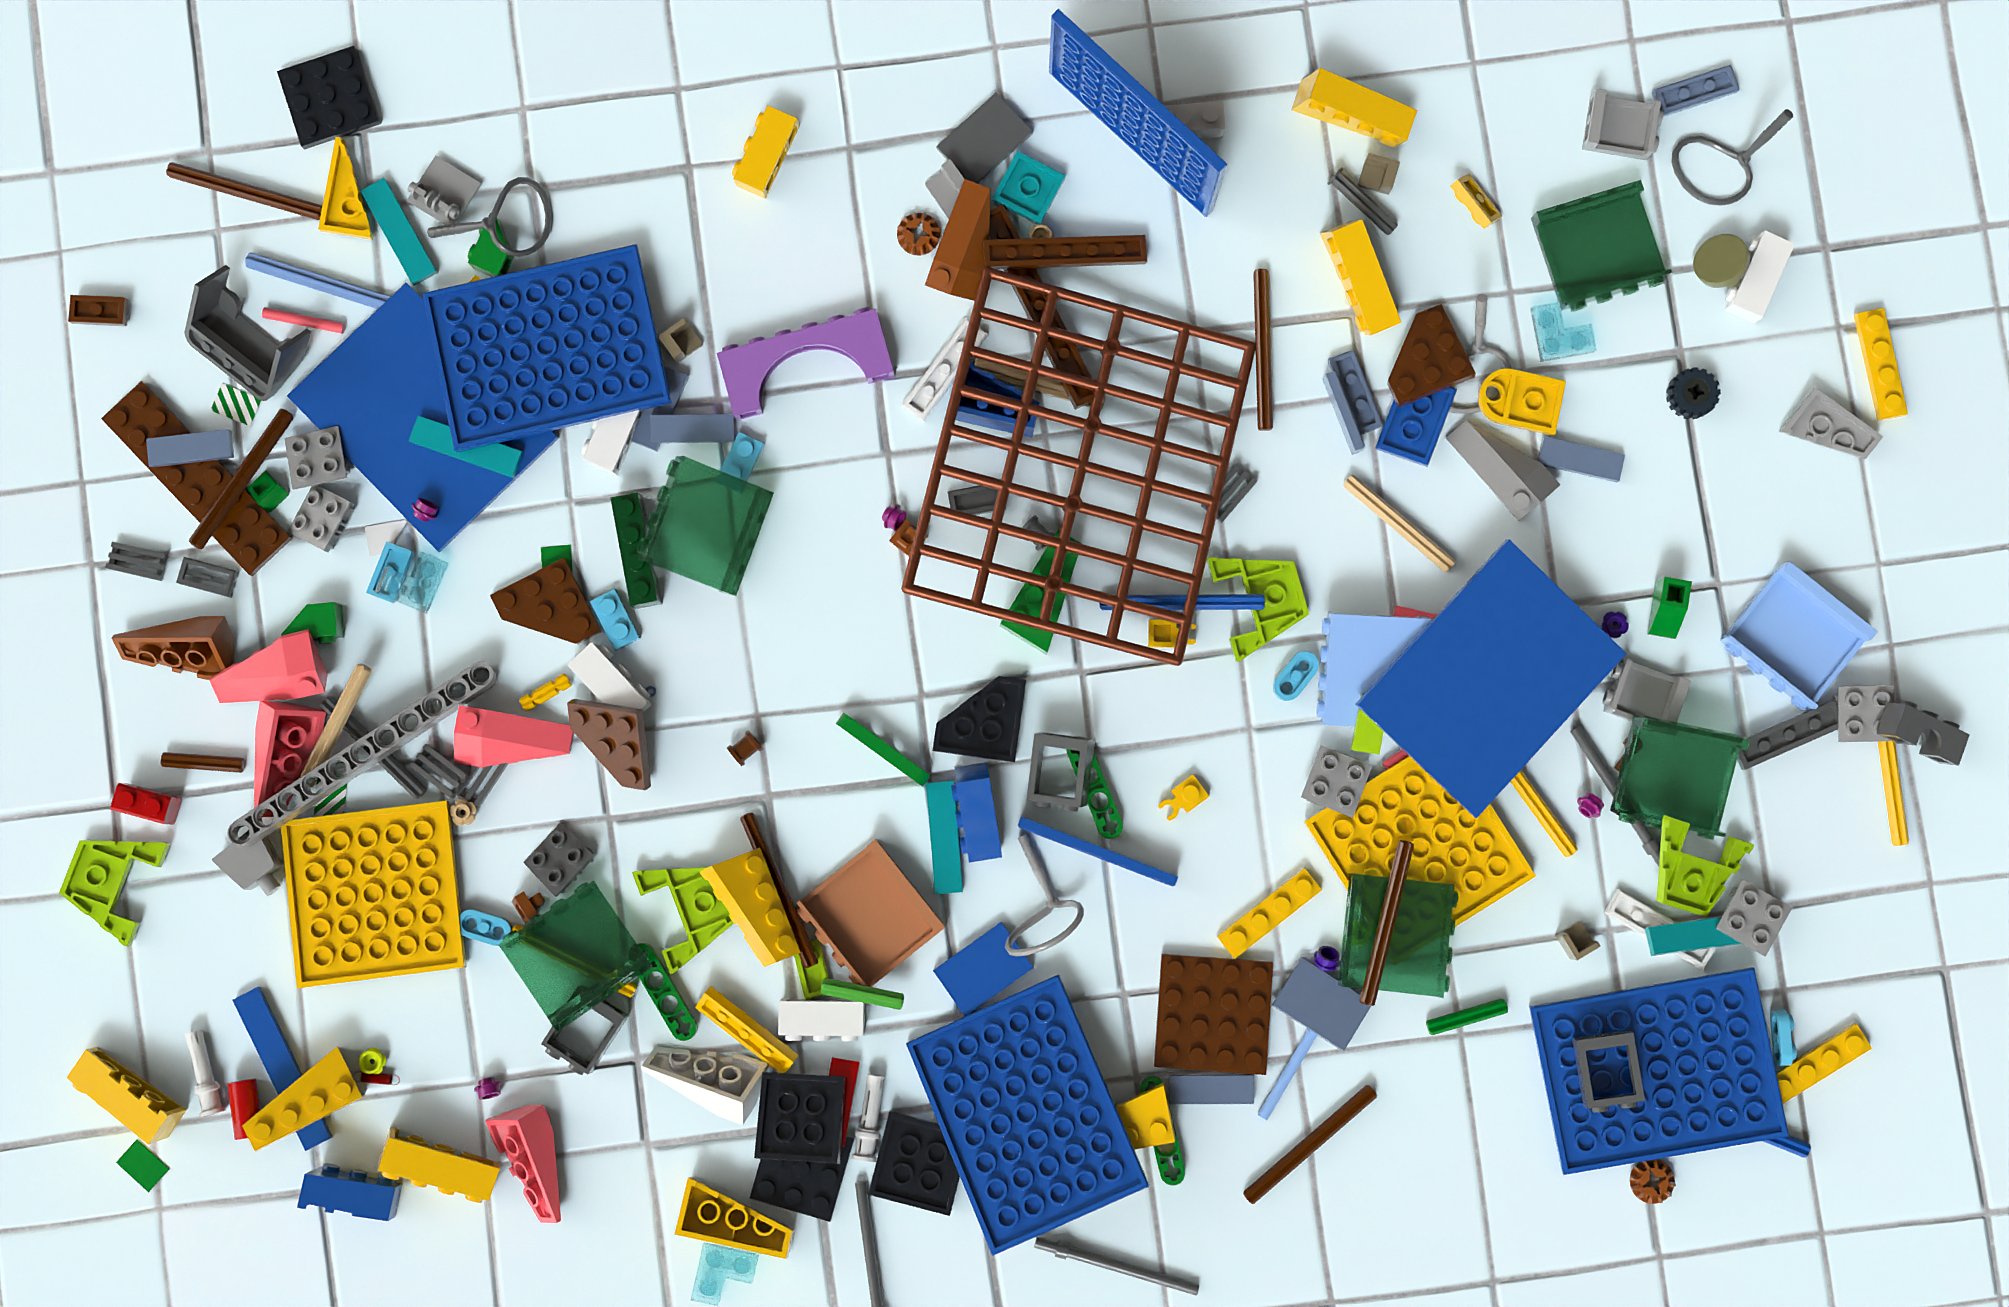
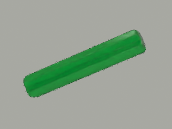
[1426,998,1508,1035]

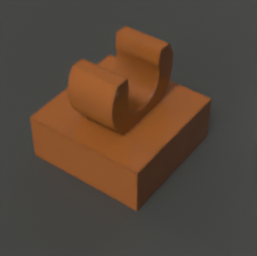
[889,519,928,557]
[511,891,546,925]

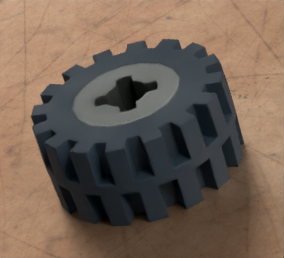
[1666,367,1721,419]

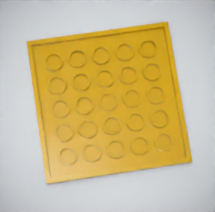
[1303,756,1536,965]
[281,800,466,988]

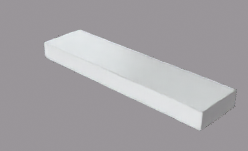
[902,318,988,422]
[1604,889,1717,970]

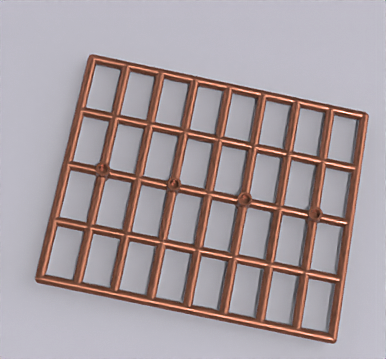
[901,267,1256,666]

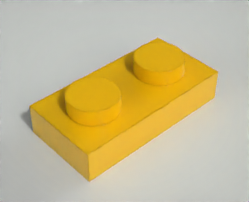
[1450,174,1502,229]

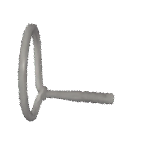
[1449,294,1511,414]
[1005,834,1084,956]

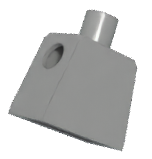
[211,830,283,896]

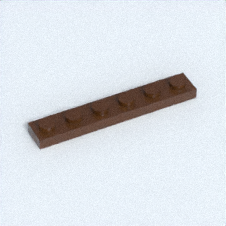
[982,235,1148,269]

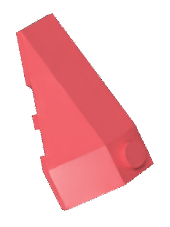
[485,1105,561,1223]

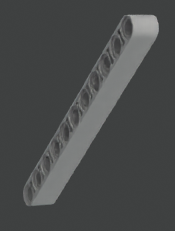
[227,662,497,847]

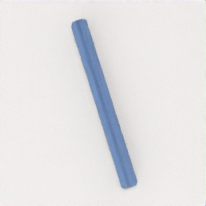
[245,252,391,309]

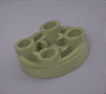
[1693,234,1751,288]

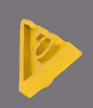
[318,137,373,240]

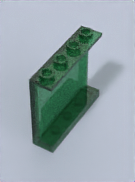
[1531,180,1672,312]
[637,456,774,596]
[1610,713,1750,840]
[1338,873,1458,998]
[498,880,652,1032]

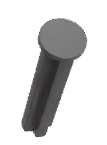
[1327,167,1398,235]

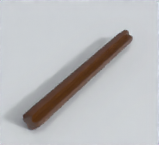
[166,162,322,220]
[1253,269,1273,431]
[189,408,293,549]
[740,812,818,968]
[1359,840,1414,1006]
[1243,1085,1378,1204]

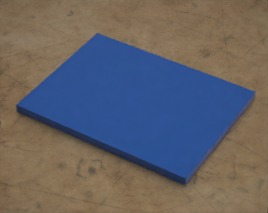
[1049,8,1227,217]
[422,244,672,453]
[287,283,559,552]
[1355,539,1627,818]
[1529,967,1789,1175]
[906,974,1150,1256]

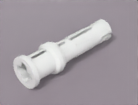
[184,1030,226,1118]
[851,1074,885,1162]

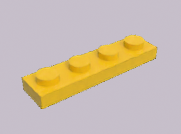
[1854,308,1908,421]
[1216,868,1322,959]
[695,986,799,1073]
[1776,1024,1872,1104]

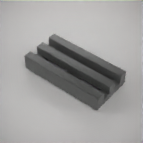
[1201,463,1258,523]
[105,541,168,581]
[176,557,239,598]
[409,744,470,799]
[457,763,508,808]

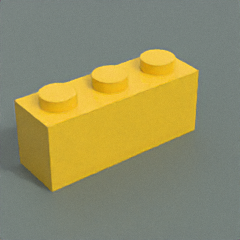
[732,105,800,199]

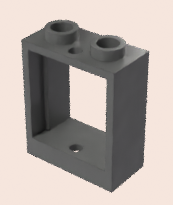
[1026,732,1095,812]
[541,985,629,1075]
[1572,1030,1645,1112]

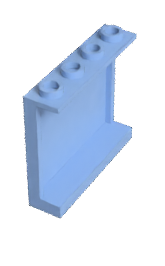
[1720,561,1878,711]
[1316,611,1432,727]

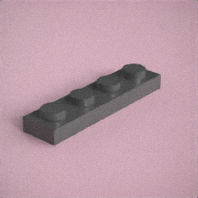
[1730,700,1838,770]

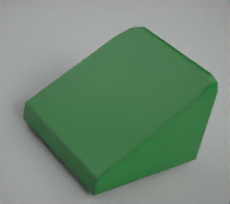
[247,470,289,512]

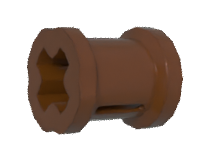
[726,730,764,767]

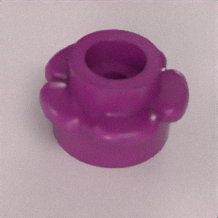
[411,498,439,522]
[882,504,906,531]
[1577,793,1604,818]
[474,1077,502,1100]

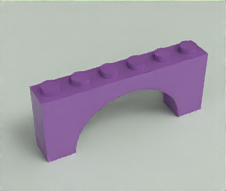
[717,307,895,421]

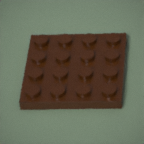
[1154,954,1273,1075]

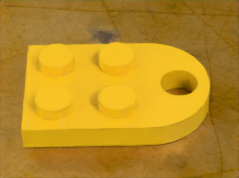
[1478,368,1566,436]

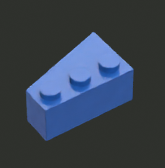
[956,362,1040,438]
[951,762,1002,863]
[297,1163,403,1221]

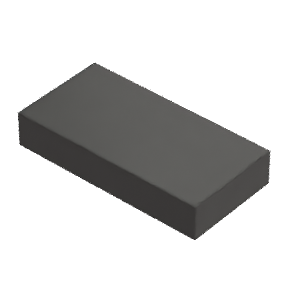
[947,485,1006,515]

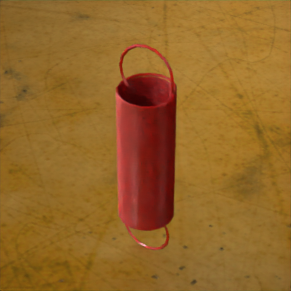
[353,1071,400,1085]

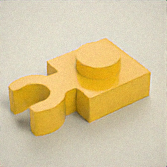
[1148,619,1196,648]
[1158,774,1210,821]

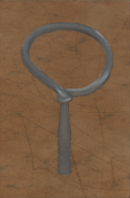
[1671,109,1793,206]
[427,177,552,257]

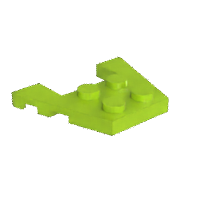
[1206,557,1309,662]
[1656,815,1754,917]
[59,840,170,947]
[632,867,734,974]

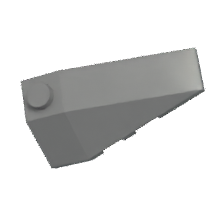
[1446,420,1561,521]

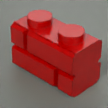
[110,783,182,825]

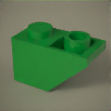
[467,213,514,277]
[1647,577,1692,639]
[281,602,344,644]

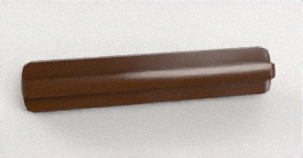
[160,752,245,773]

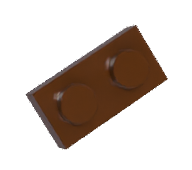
[68,295,129,326]

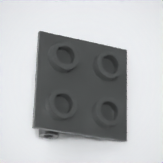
[523,822,596,897]

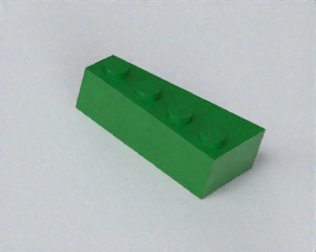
[999,529,1082,655]

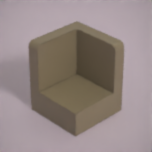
[1358,153,1400,195]
[658,318,703,364]
[1555,921,1600,961]

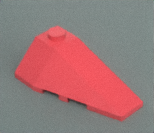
[210,629,328,703]
[254,701,326,817]
[454,705,574,768]

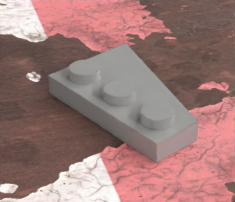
[1779,387,1883,459]

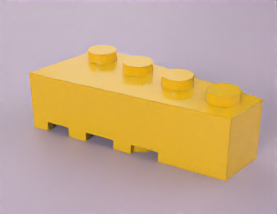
[1291,68,1418,147]
[1320,219,1402,335]
[700,848,801,967]
[242,1046,363,1151]
[66,1047,187,1145]
[1116,1082,1176,1149]
[378,1127,500,1203]
[674,1177,794,1259]

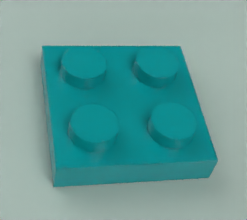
[992,151,1066,225]

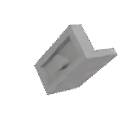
[925,159,964,219]

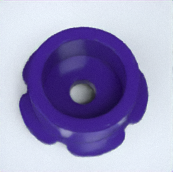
[1601,611,1629,638]
[1314,946,1341,972]

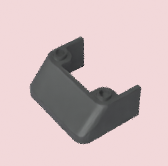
[184,265,311,401]

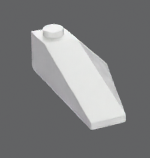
[641,1047,768,1125]

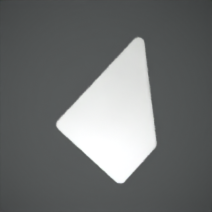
[365,520,407,556]

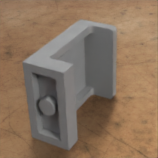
[1582,89,1664,160]
[1602,658,1691,734]

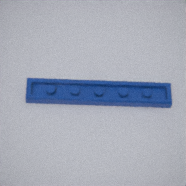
[1017,817,1178,887]
[232,987,333,1151]

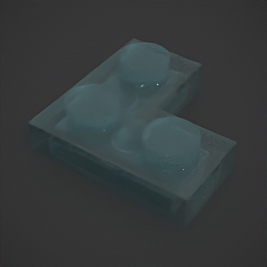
[1530,302,1597,362]
[374,552,449,614]
[691,1242,759,1306]

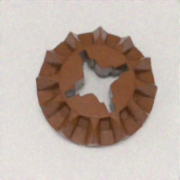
[897,212,940,256]
[1629,1159,1676,1204]

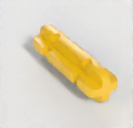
[519,674,572,711]

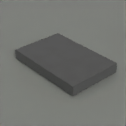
[936,92,1033,183]

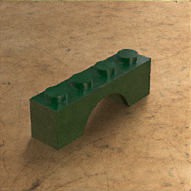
[610,492,662,609]

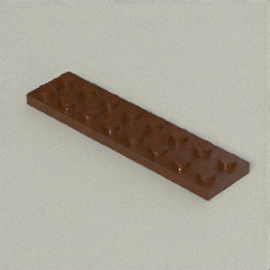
[101,381,293,576]

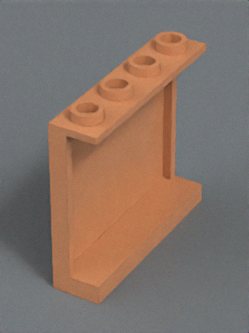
[796,839,946,987]

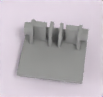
[406,155,481,225]
[284,426,350,490]
[287,485,354,553]
[1832,685,1895,742]
[1301,745,1372,818]
[1716,879,1792,957]

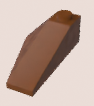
[925,179,991,301]
[111,616,235,680]

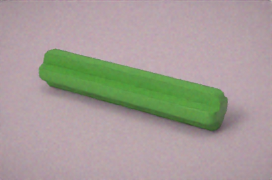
[821,978,904,1010]

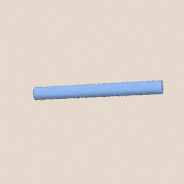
[1257,1029,1317,1120]

